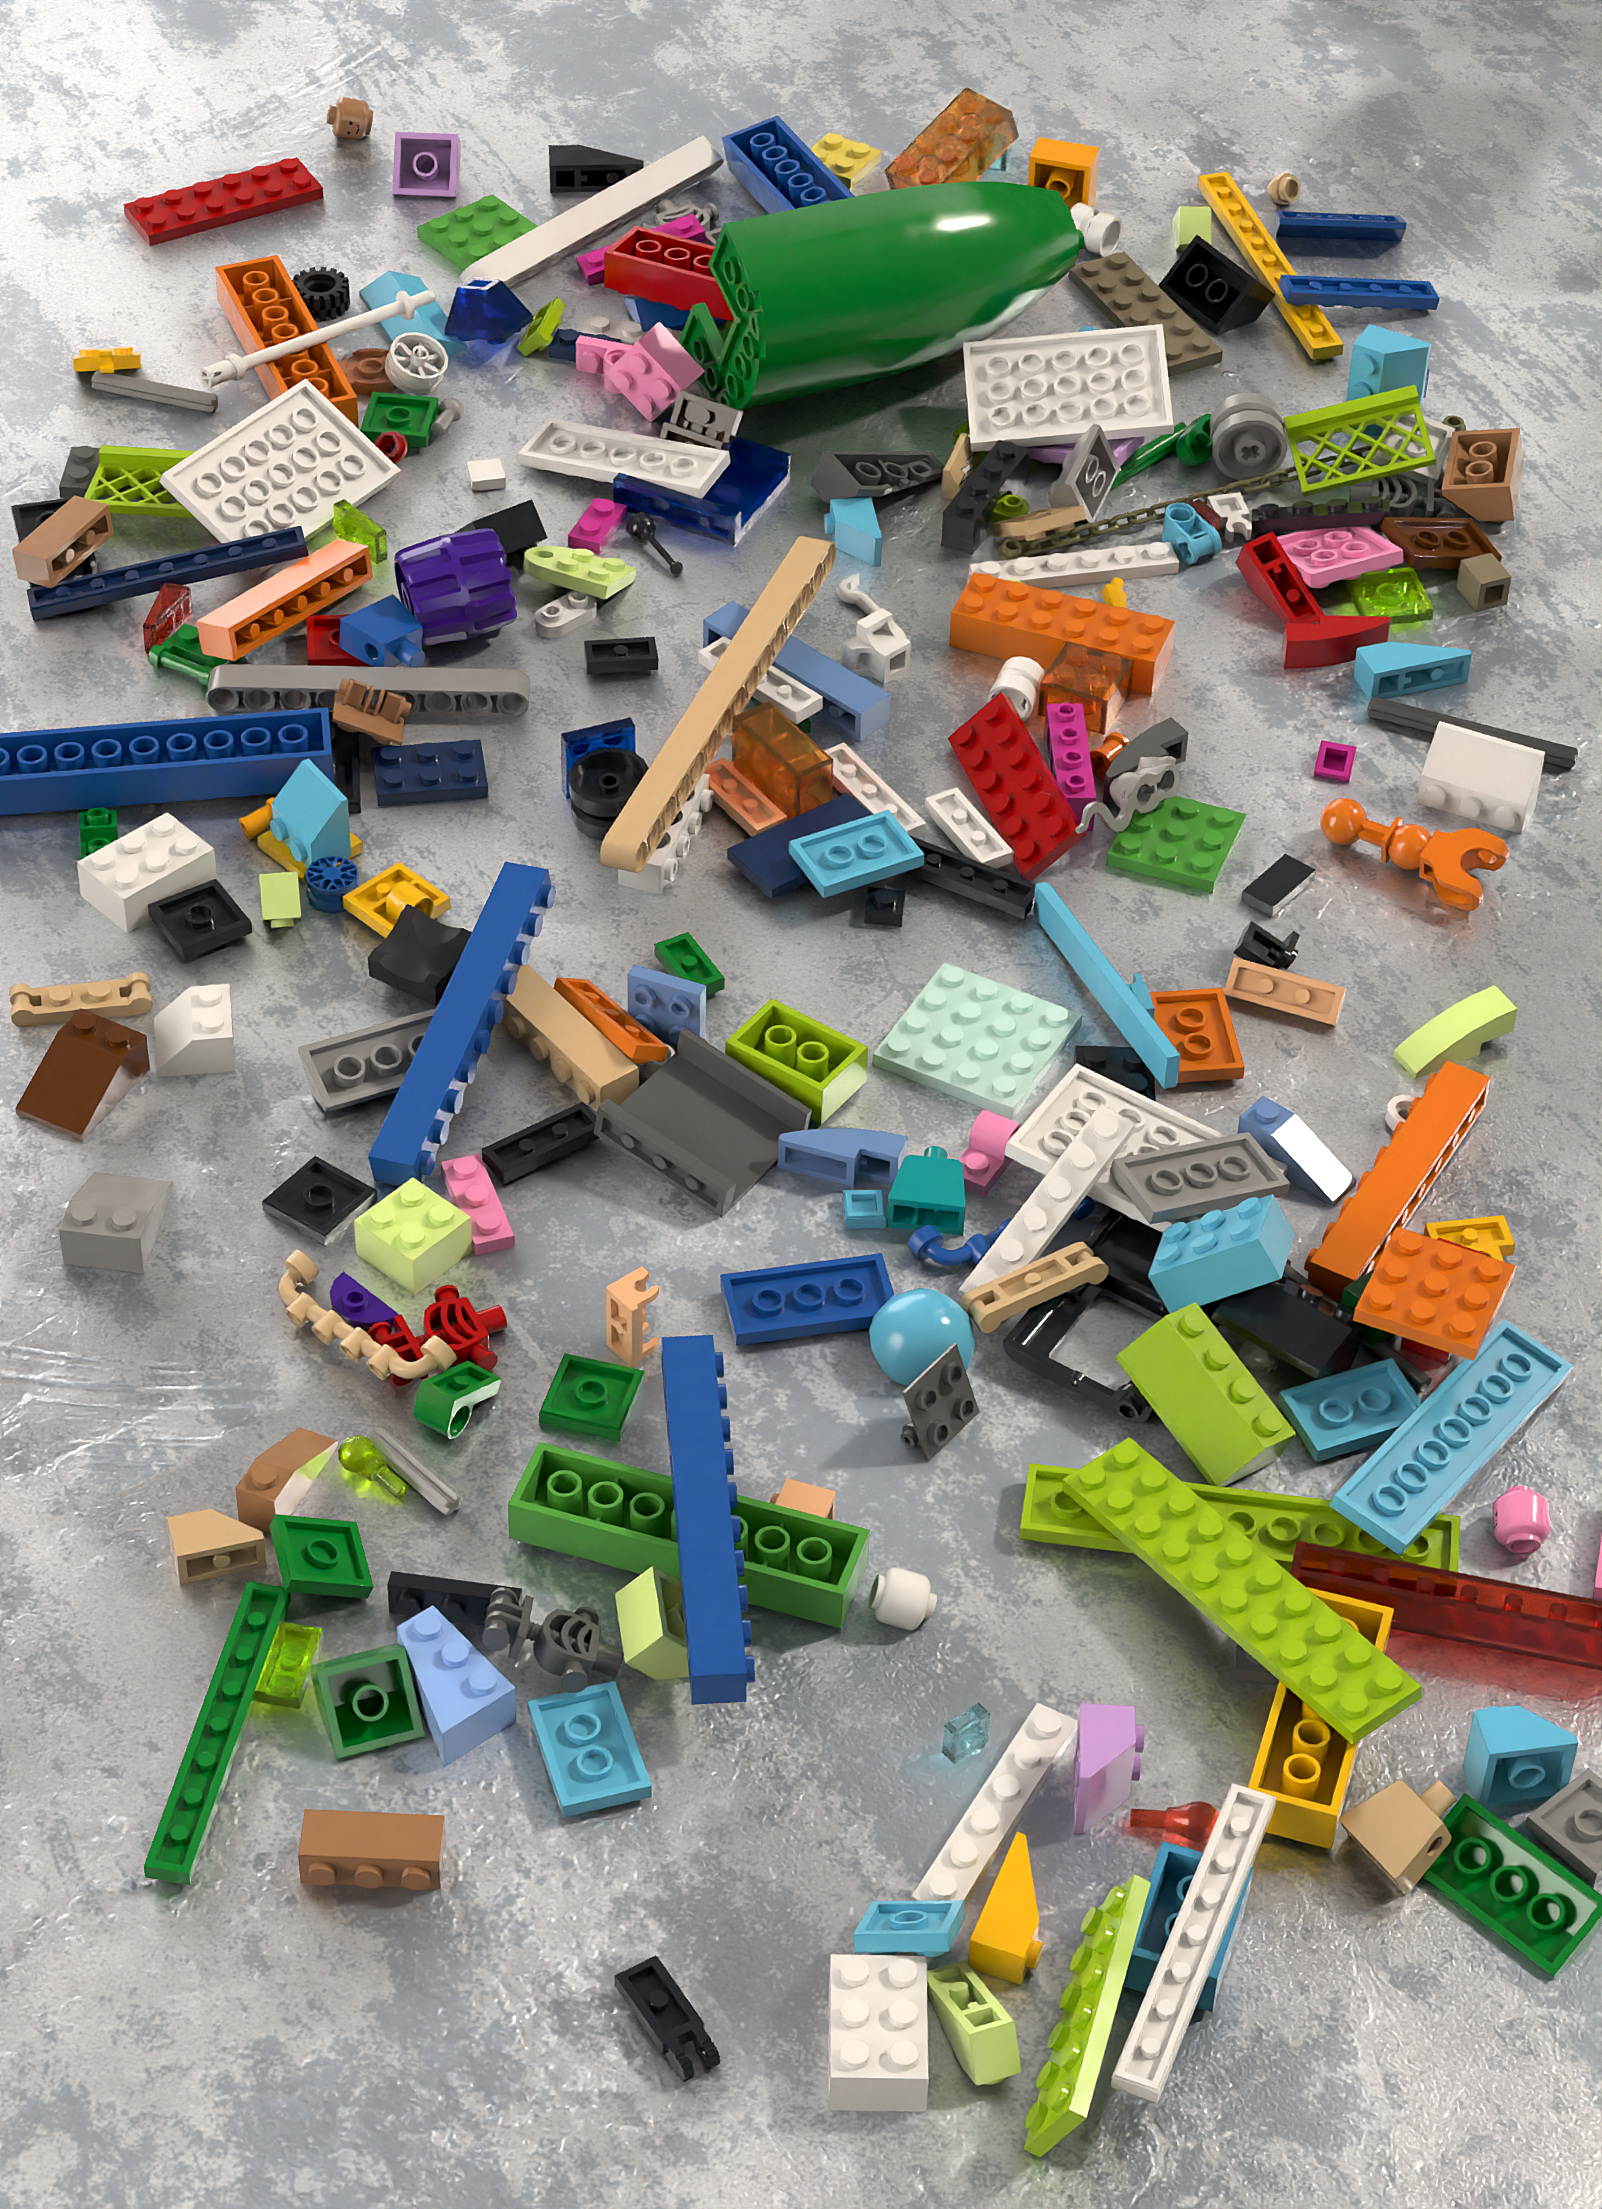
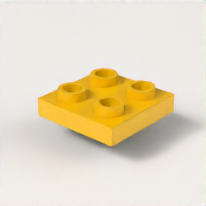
[343,862,451,938]

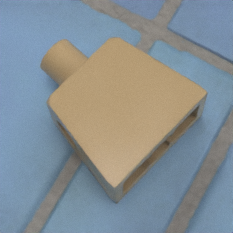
[1338,1779,1457,1895]

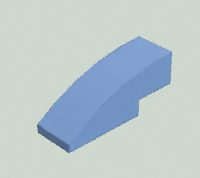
[777,1128,908,1187]

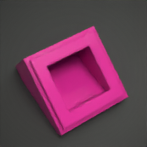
[1314,740,1357,782]

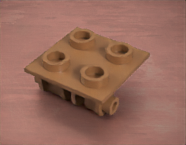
[332,678,411,746]

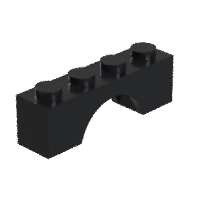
[941,440,1030,555]

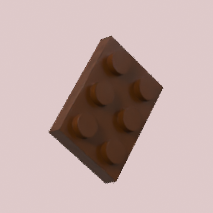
[1380,517,1502,570]

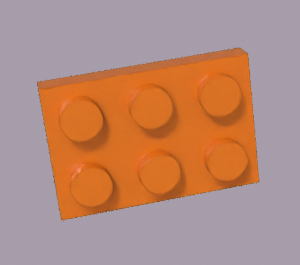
[1149,988,1245,1083]

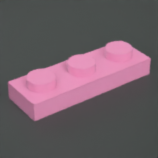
[440,1153,515,1256]

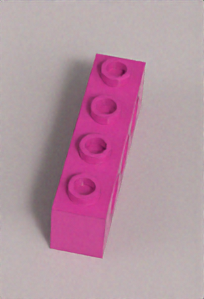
[1044,703,1096,832]

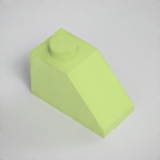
[1172,206,1211,251]
[259,871,301,928]

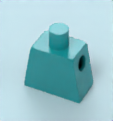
[887,1146,966,1236]

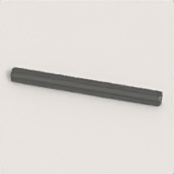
[1367,697,1578,769]

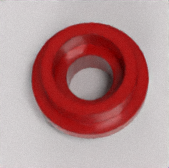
[375,431,408,464]

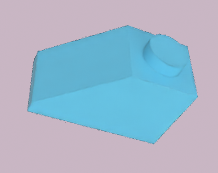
[824,497,882,566]

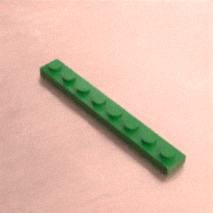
[144,1581,291,1885]

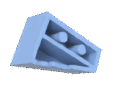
[397,1605,516,1767]

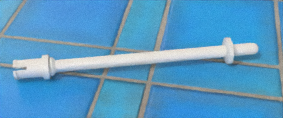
[200,290,436,388]

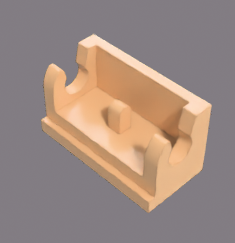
[606,1266,659,1368]

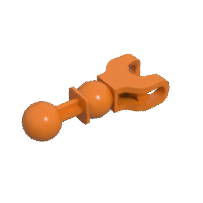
[1320,798,1509,911]

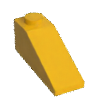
[968,1832,1044,1985]

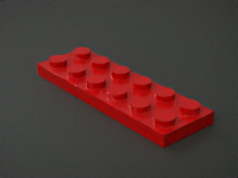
[124,157,324,246]
[948,691,1086,882]

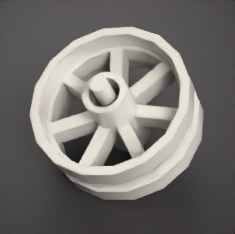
[384,332,448,394]

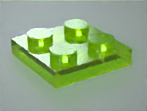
[1345,567,1434,625]

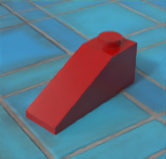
[1235,531,1324,624]

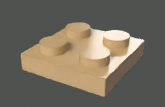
[992,505,1087,541]

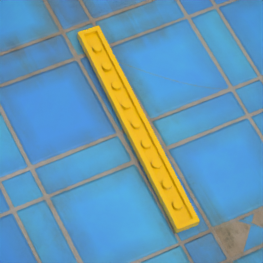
[1197,171,1344,360]

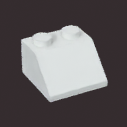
[154,984,236,1077]

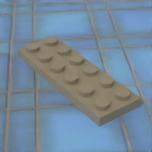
[1068,252,1223,377]

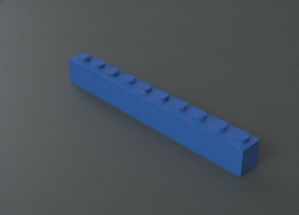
[368,861,556,1186]
[661,1335,755,1705]

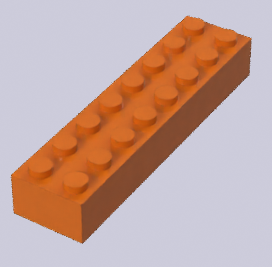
[215,255,359,429]

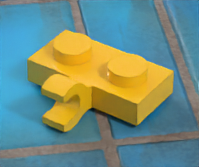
[73,346,141,375]

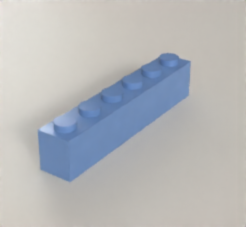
[703,601,890,742]

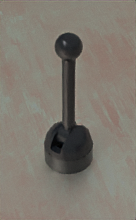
[626,512,684,576]

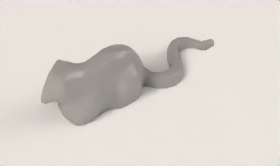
[1075,756,1180,834]

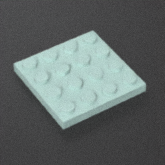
[872,962,1082,1119]

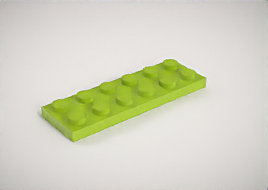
[1024,1874,1151,2158]

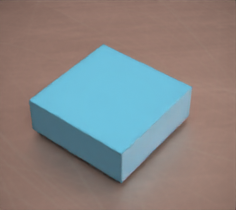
[842,1189,886,1229]

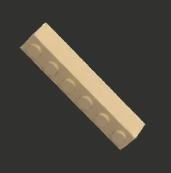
[501,964,639,1112]

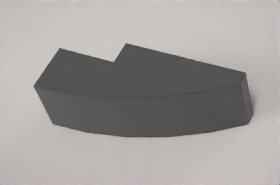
[1103,717,1189,806]

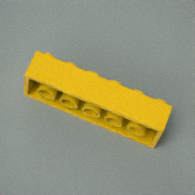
[1248,1587,1394,1849]

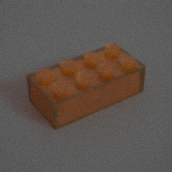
[884,87,1019,190]

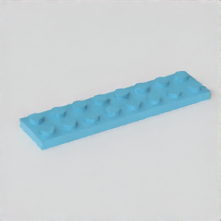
[1329,1319,1574,1556]

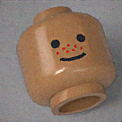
[326,97,373,140]

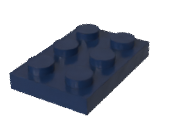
[372,739,488,806]

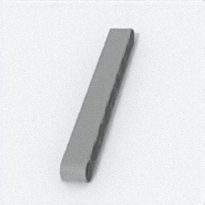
[207,664,530,717]

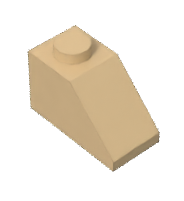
[167,1508,267,1585]

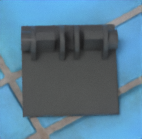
[900,1343,980,1461]

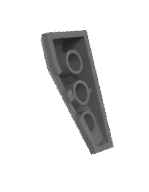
[810,450,945,505]

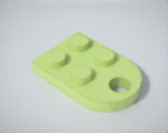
[523,546,637,599]

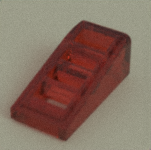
[143,583,192,654]

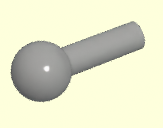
[430,398,464,436]

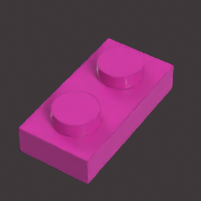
[568,497,627,555]

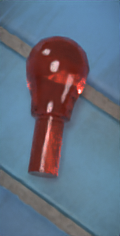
[1130,1801,1219,1842]

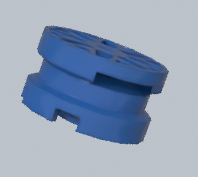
[305,856,359,914]

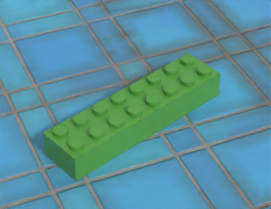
[508,1442,870,1628]

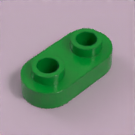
[1176,414,1213,467]

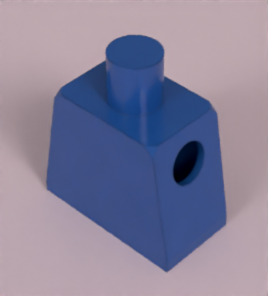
[339,594,425,668]

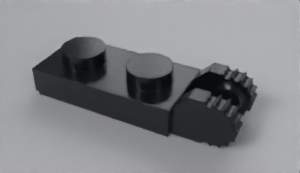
[614,1955,721,2082]

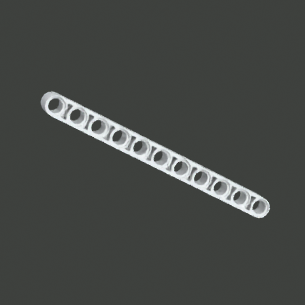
[460,136,724,304]

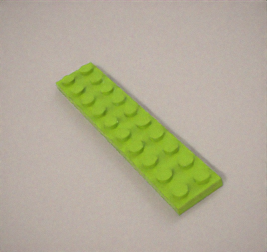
[1062,1437,1422,1745]
[1019,1463,1461,1594]

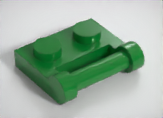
[148,623,244,687]

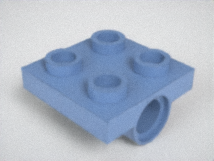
[627,965,706,1046]

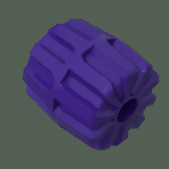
[394,528,517,647]

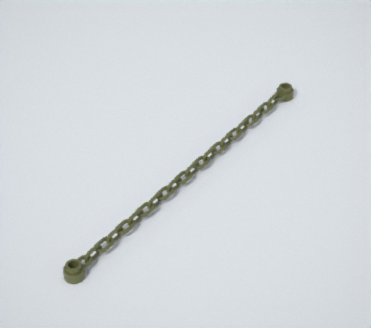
[998,416,1466,561]

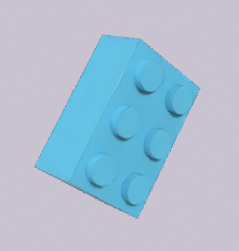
[1148,1194,1295,1313]

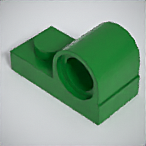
[413,1361,502,1439]

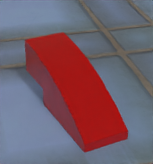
[1282,615,1390,669]

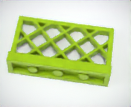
[1283,384,1436,497]
[84,445,196,519]

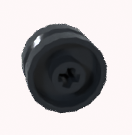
[568,748,649,841]

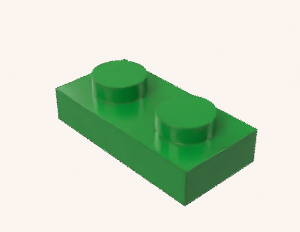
[654,932,725,996]

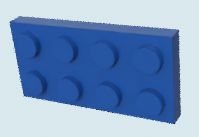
[720,1253,894,1346]

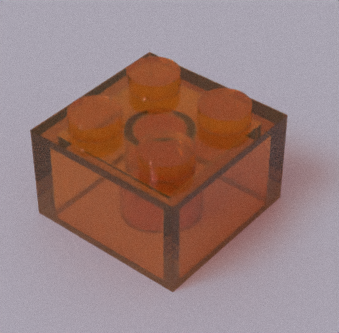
[1038,641,1134,735]

